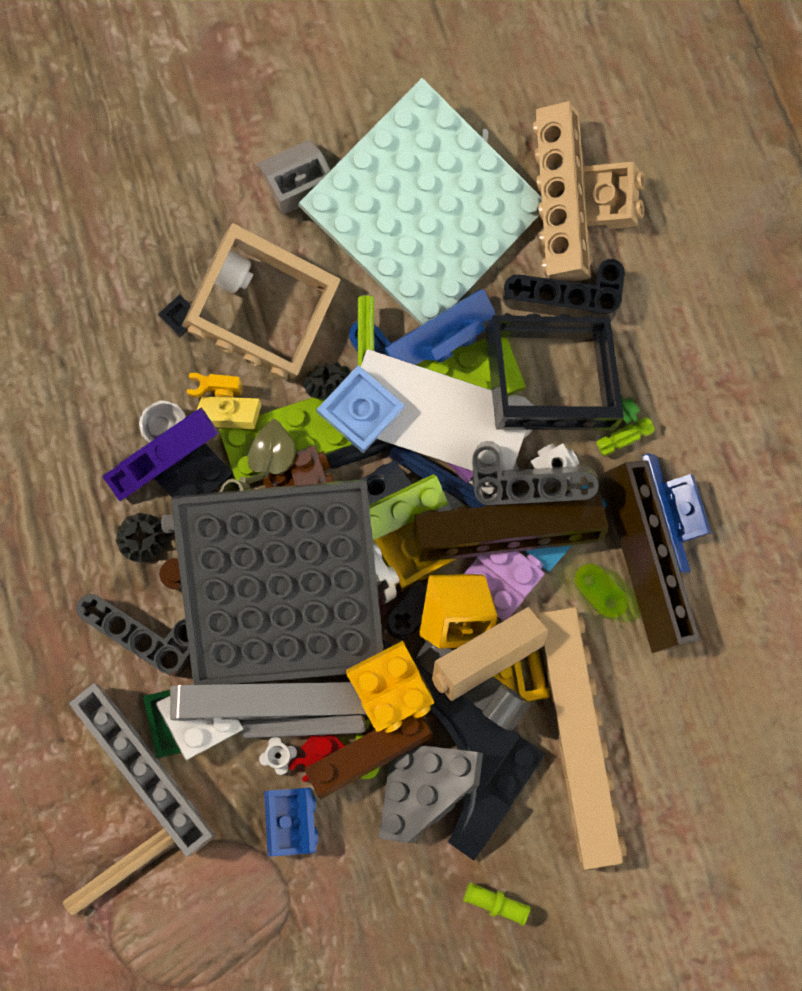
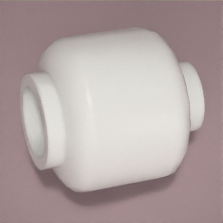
[207,249,254,294]

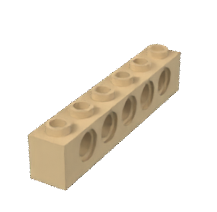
[533,101,591,282]

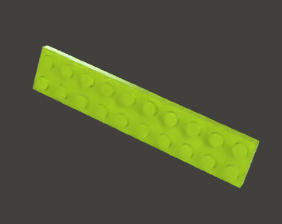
[219,338,526,485]

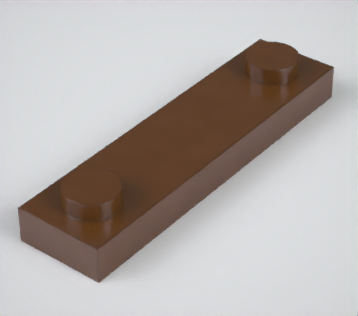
[304,715,433,800]

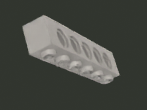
[69,683,217,857]

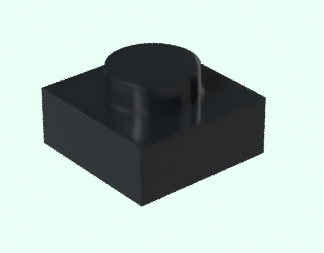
[158,294,201,338]

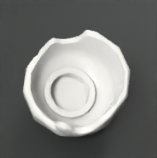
[139,400,186,443]

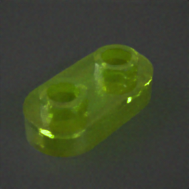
[574,563,628,619]

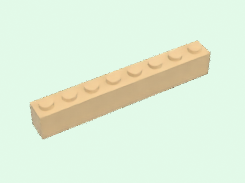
[537,607,626,870]

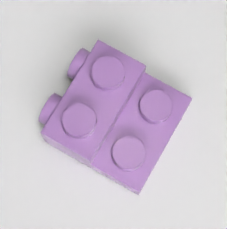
[464,551,545,622]

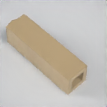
[432,607,548,701]

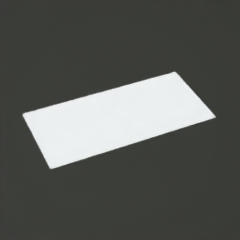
[361,350,534,471]

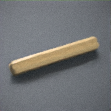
[63,828,175,915]

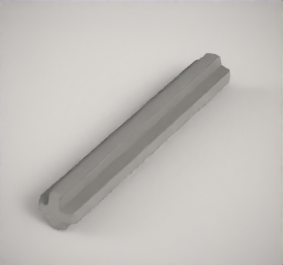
[241,715,366,738]

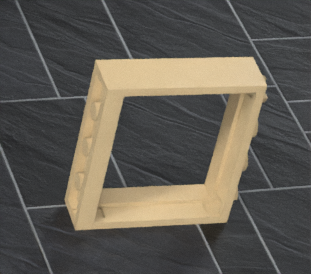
[182,223,341,380]

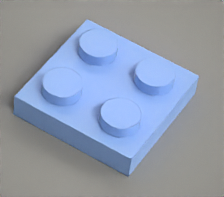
[317,365,405,453]

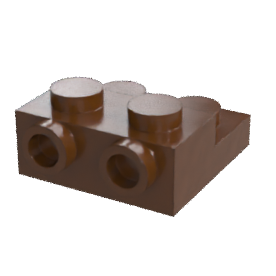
[263,445,335,488]

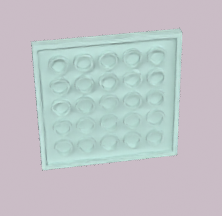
[298,78,542,325]

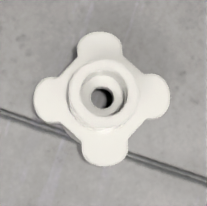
[259,737,297,775]

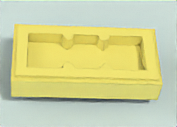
[197,396,261,429]

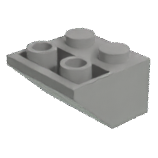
[257,139,331,216]

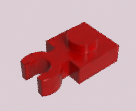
[289,734,345,782]

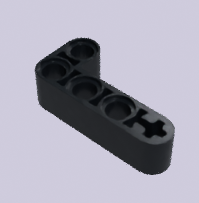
[502,259,625,320]

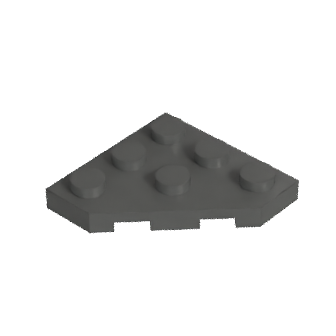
[379,745,483,843]

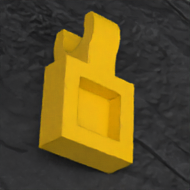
[187,373,242,398]

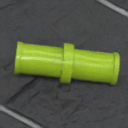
[463,882,531,926]

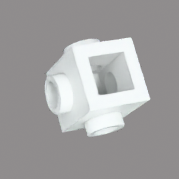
[529,443,579,490]

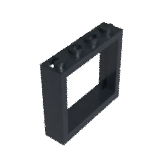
[485,313,624,430]

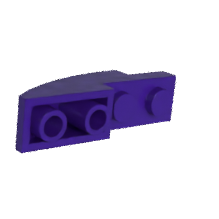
[102,407,219,501]

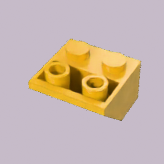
[419,574,497,649]

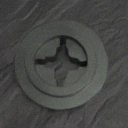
[303,362,350,399]
[115,513,166,562]

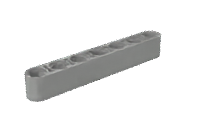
[170,682,368,721]

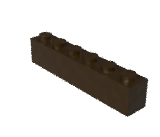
[601,460,700,653]
[413,494,609,562]

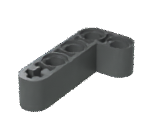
[472,441,599,505]
[76,594,191,676]
[414,641,531,731]

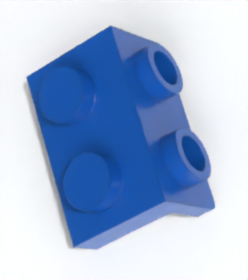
[264,787,318,857]

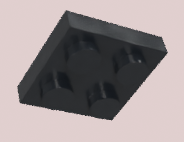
[154,443,234,497]

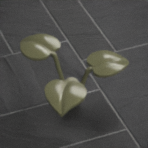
[214,419,296,493]

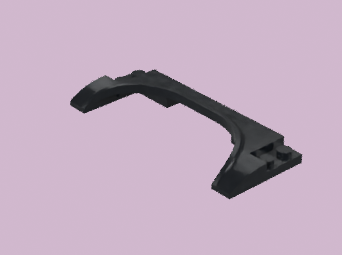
[239,640,545,861]

